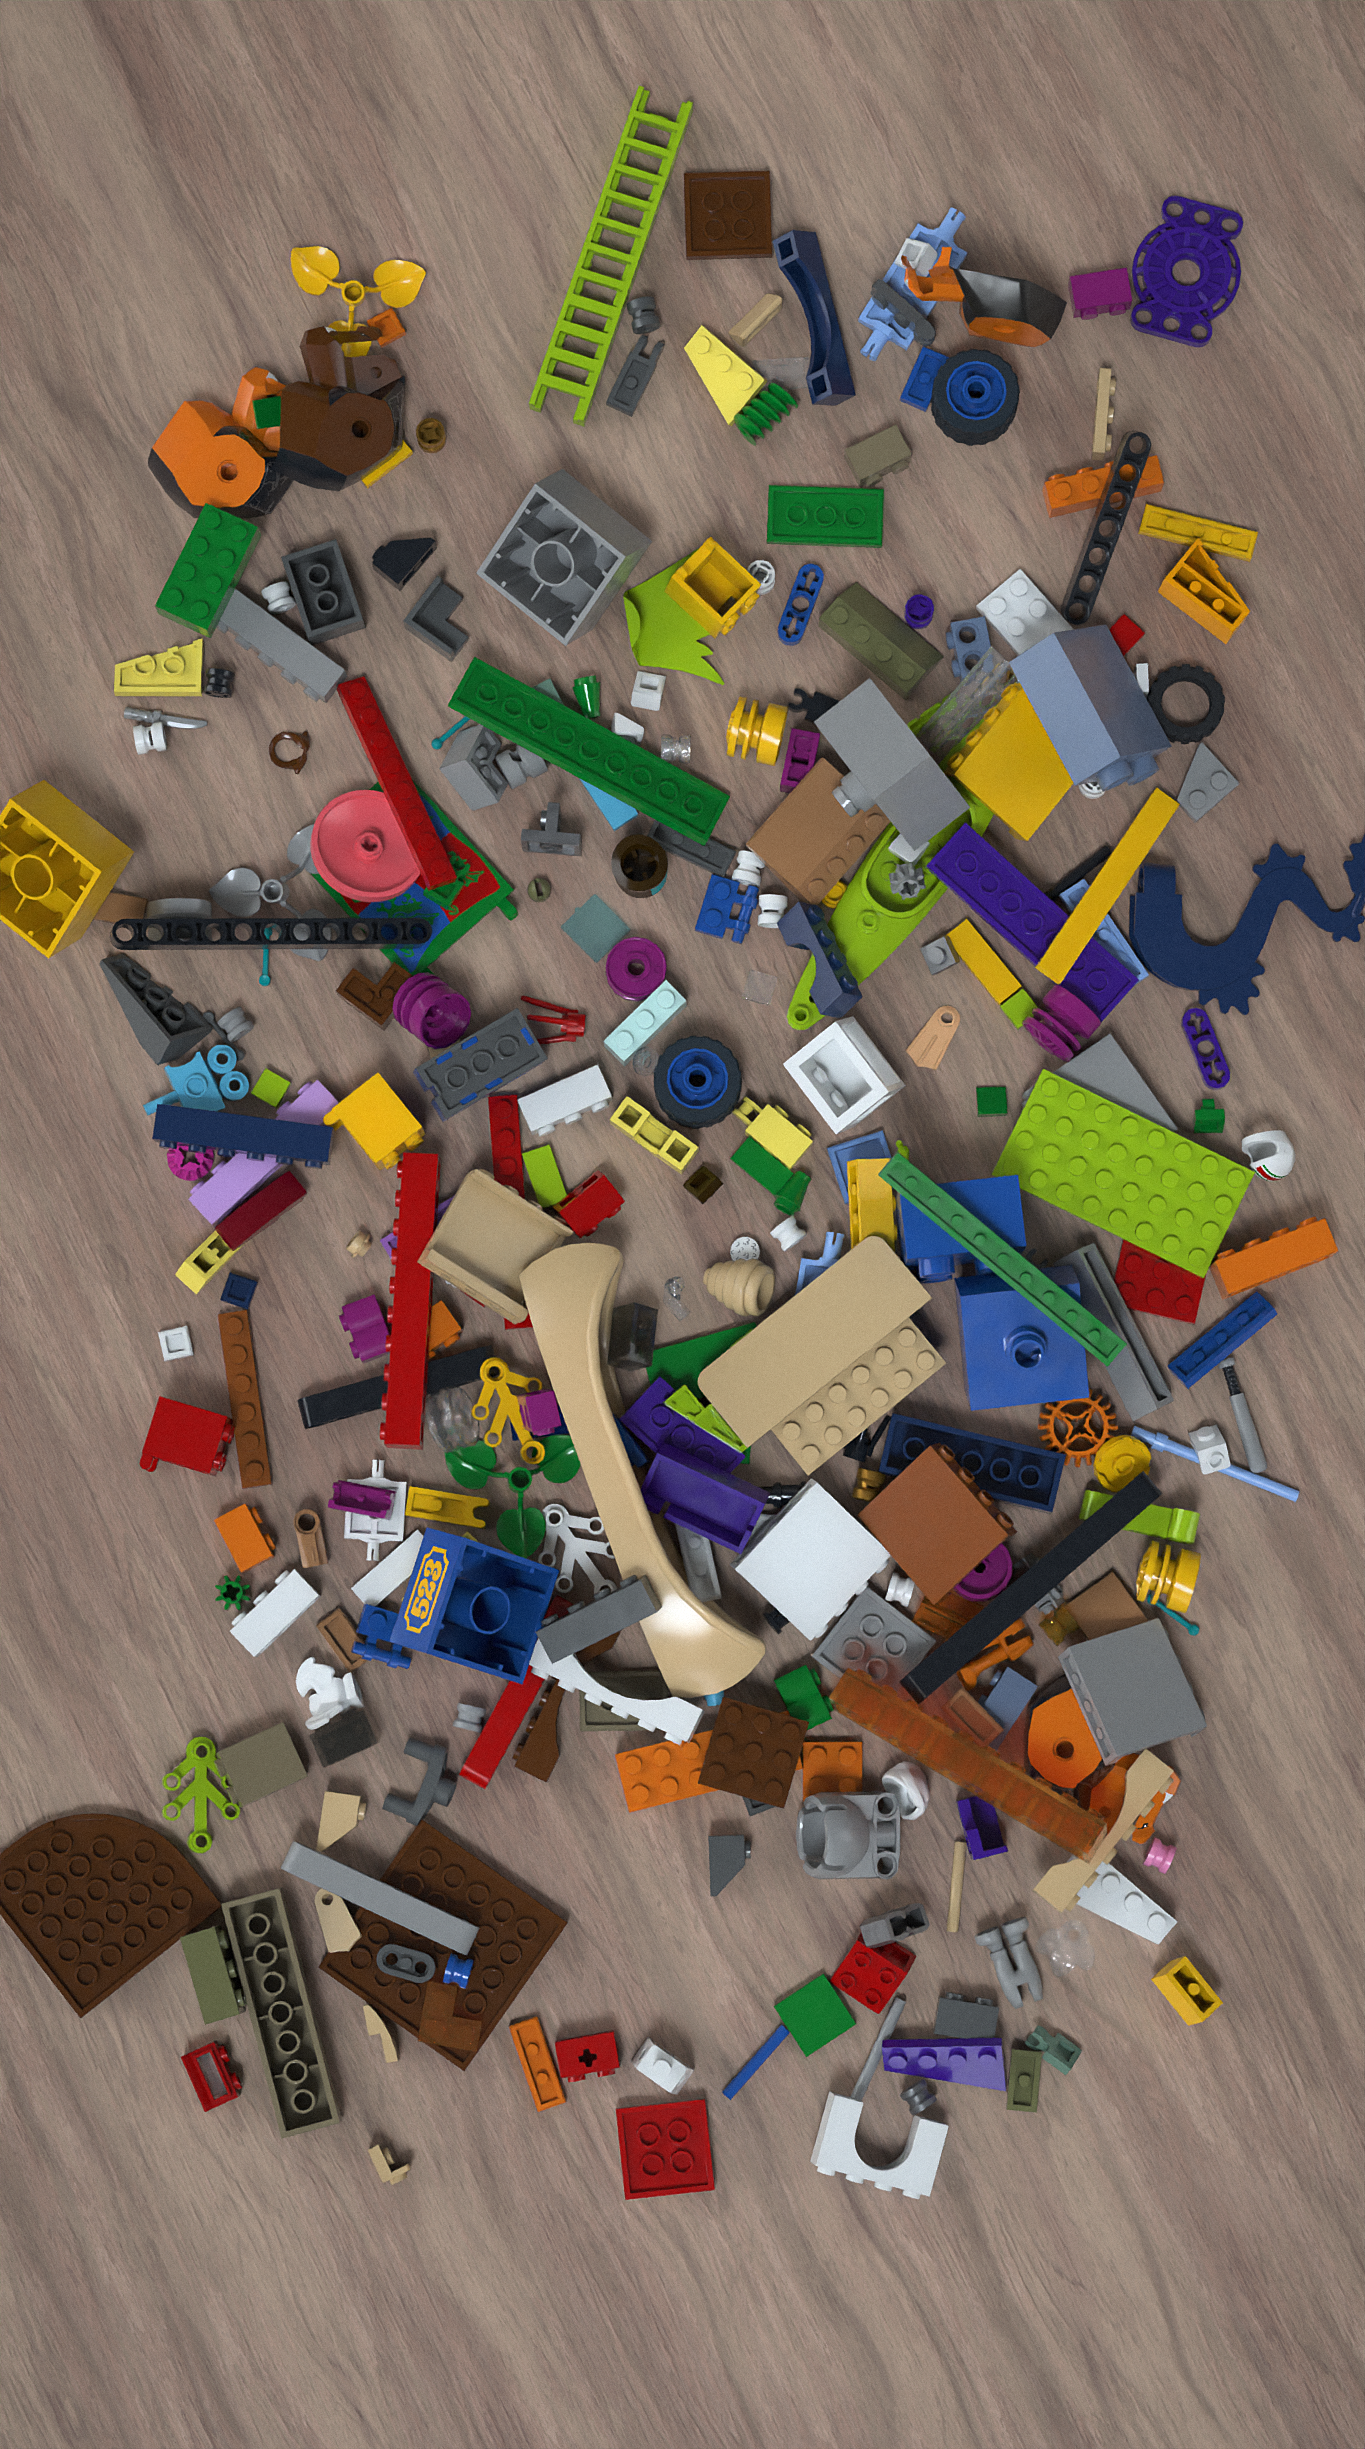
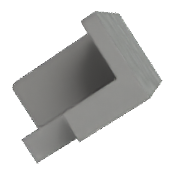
[439,724,508,811]

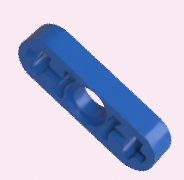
[778,564,824,646]

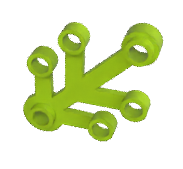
[162,1737,240,1853]

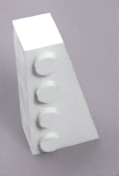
[1066,1843,1177,1945]

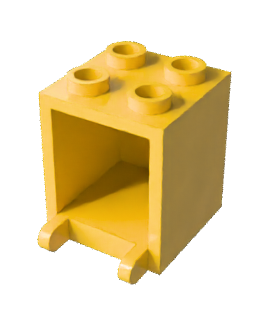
[664,537,762,639]
[323,1072,425,1170]

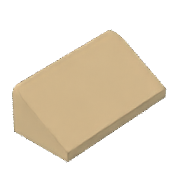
[728,294,782,347]

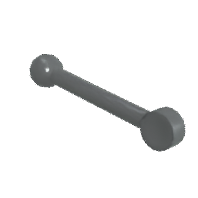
[203,1012,245,1061]

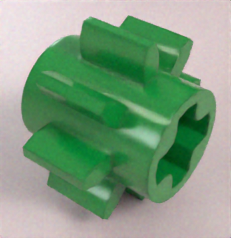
[215,1575,251,1611]

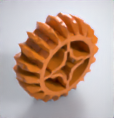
[1037,1389,1118,1467]

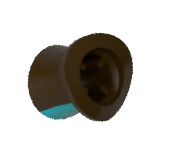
[611,834,668,898]

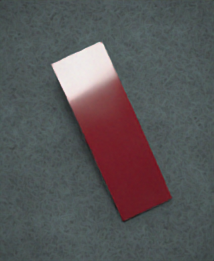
[215,1170,307,1251]

